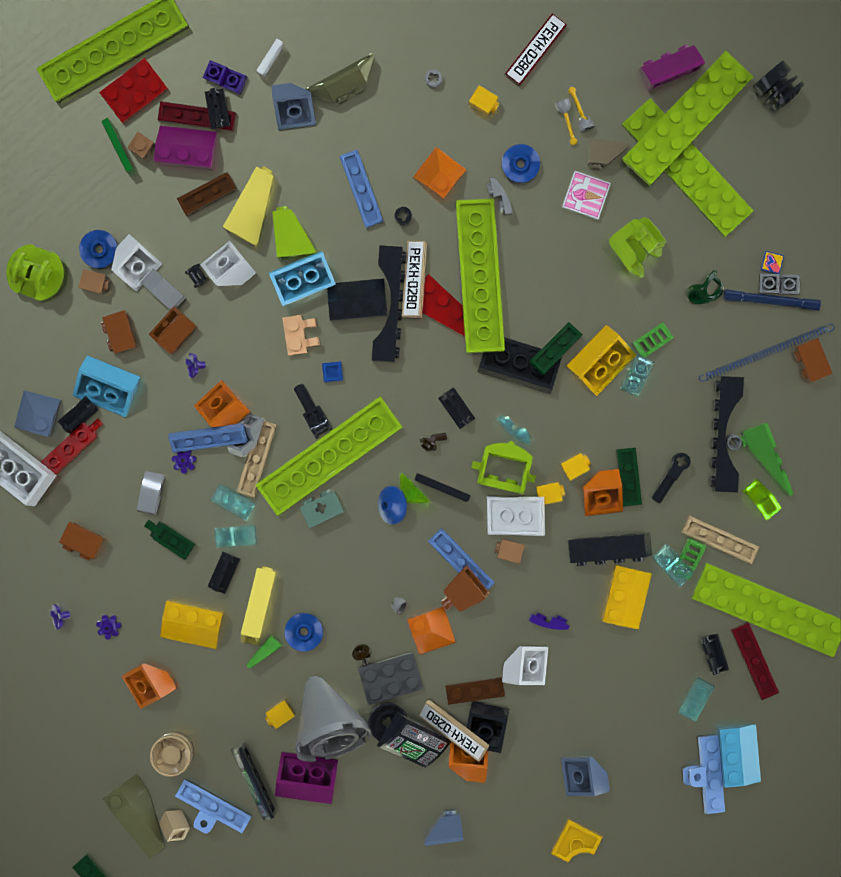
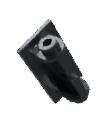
[205,88,230,130]
[438,387,475,429]
[57,395,99,434]
[207,552,240,594]
[701,633,729,675]

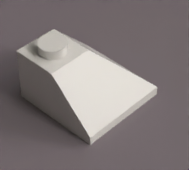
[112,234,162,292]
[200,241,256,286]
[502,646,548,685]

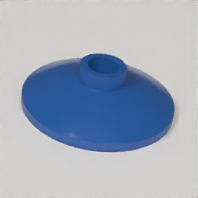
[502,144,540,183]
[79,230,117,268]
[378,486,407,524]
[284,613,323,651]

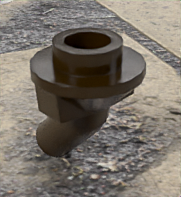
[420,432,447,452]
[352,644,371,666]

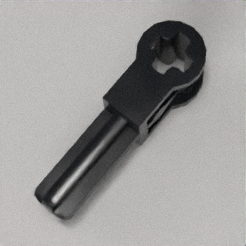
[294,383,333,439]
[651,453,691,503]

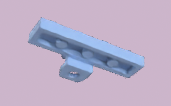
[682,735,725,814]
[175,779,252,834]

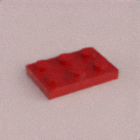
[99,58,168,123]

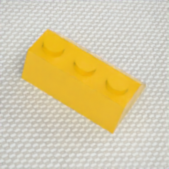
[567,325,636,396]
[601,564,652,629]
[160,599,224,649]

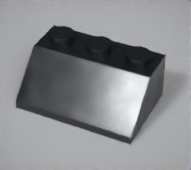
[327,278,388,322]

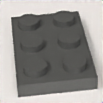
[358,651,423,705]

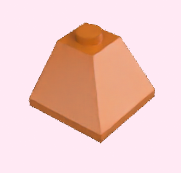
[413,147,466,200]
[194,380,250,427]
[583,469,623,516]
[407,606,456,655]
[121,663,177,709]
[449,742,488,783]

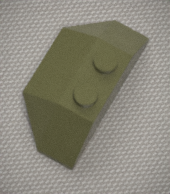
[305,53,374,103]

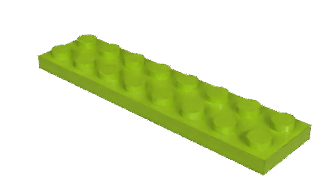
[36,0,188,102]
[622,51,754,186]
[622,98,754,237]
[455,198,505,354]
[256,396,403,516]
[691,563,841,657]

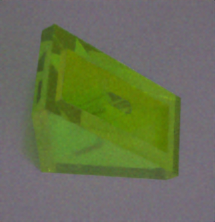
[400,473,430,503]
[742,478,781,520]

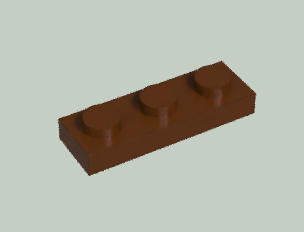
[177,172,237,216]
[445,677,505,705]

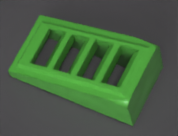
[631,322,674,359]
[672,538,707,580]
[246,635,283,669]

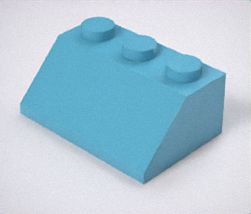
[269,251,336,306]
[72,356,140,417]
[717,724,761,787]

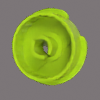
[6,244,64,301]

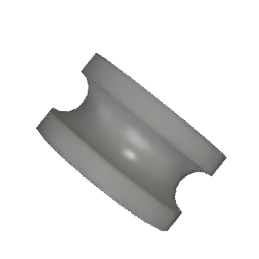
[425,69,442,88]

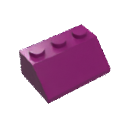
[639,44,705,91]
[154,125,217,170]
[275,752,338,804]

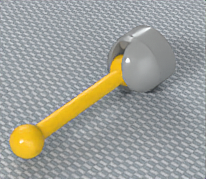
[568,87,595,132]
[555,98,577,145]

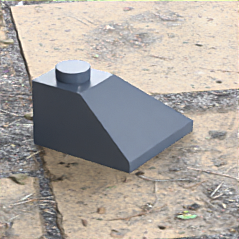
[272,83,316,130]
[14,390,61,437]
[561,757,610,796]
[424,810,463,846]

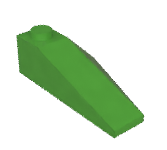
[740,423,793,496]

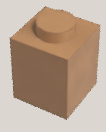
[127,132,155,161]
[78,269,110,294]
[494,539,525,564]

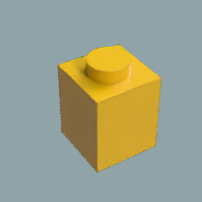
[469,85,500,116]
[560,453,591,481]
[536,482,565,505]
[265,698,296,729]

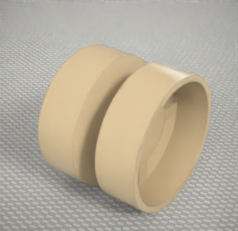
[150,732,194,777]

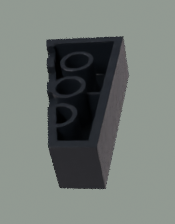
[568,532,652,566]

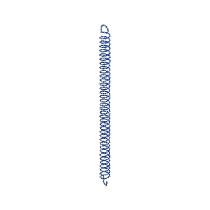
[699,323,835,381]

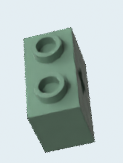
[300,489,345,528]

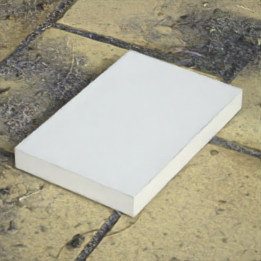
[487,496,545,536]

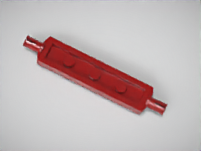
[41,418,103,475]

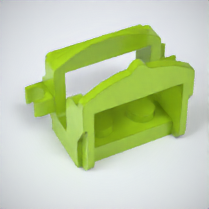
[609,217,667,278]
[471,441,536,494]

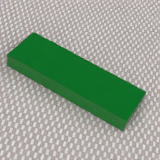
[102,117,135,174]

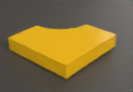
[551,819,603,863]

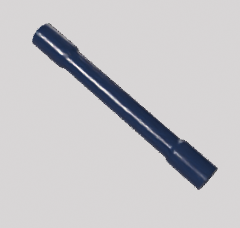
[724,289,821,311]

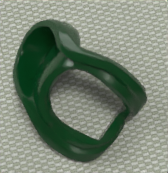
[687,270,724,304]

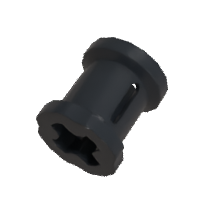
[395,207,412,226]
[185,263,210,289]

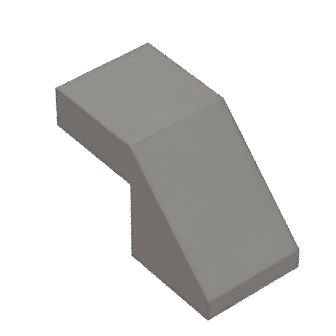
[141,268,185,310]
[228,414,264,457]

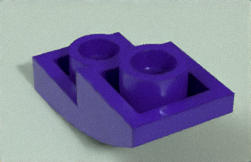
[202,60,248,94]
[528,612,570,630]

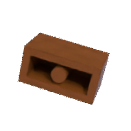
[149,306,196,354]
[101,310,138,355]
[793,338,833,383]
[59,521,106,561]

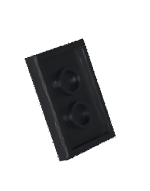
[415,473,471,502]

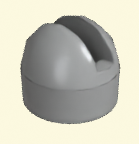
[726,434,742,450]
[391,597,408,614]

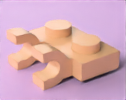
[282,315,320,356]

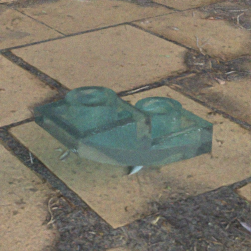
[621,354,655,397]
[496,415,531,444]
[210,484,255,520]
[214,525,257,548]
[653,544,694,587]
[679,677,715,722]

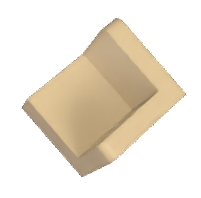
[159,810,190,842]

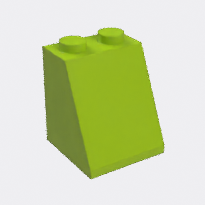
[272,206,317,261]

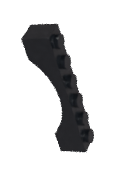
[372,245,406,363]
[710,376,744,493]

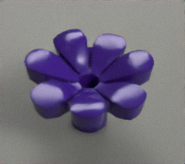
[185,353,206,378]
[171,450,197,474]
[50,605,70,630]
[96,614,121,640]

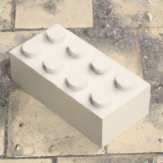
[0,431,57,506]

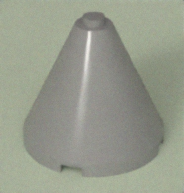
[295,676,371,762]

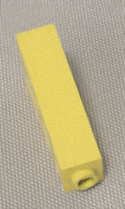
[223,166,274,247]
[241,567,276,646]

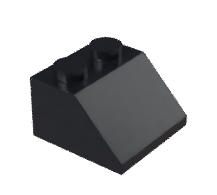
[467,701,510,753]

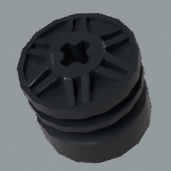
[752,60,804,112]
[368,702,408,741]

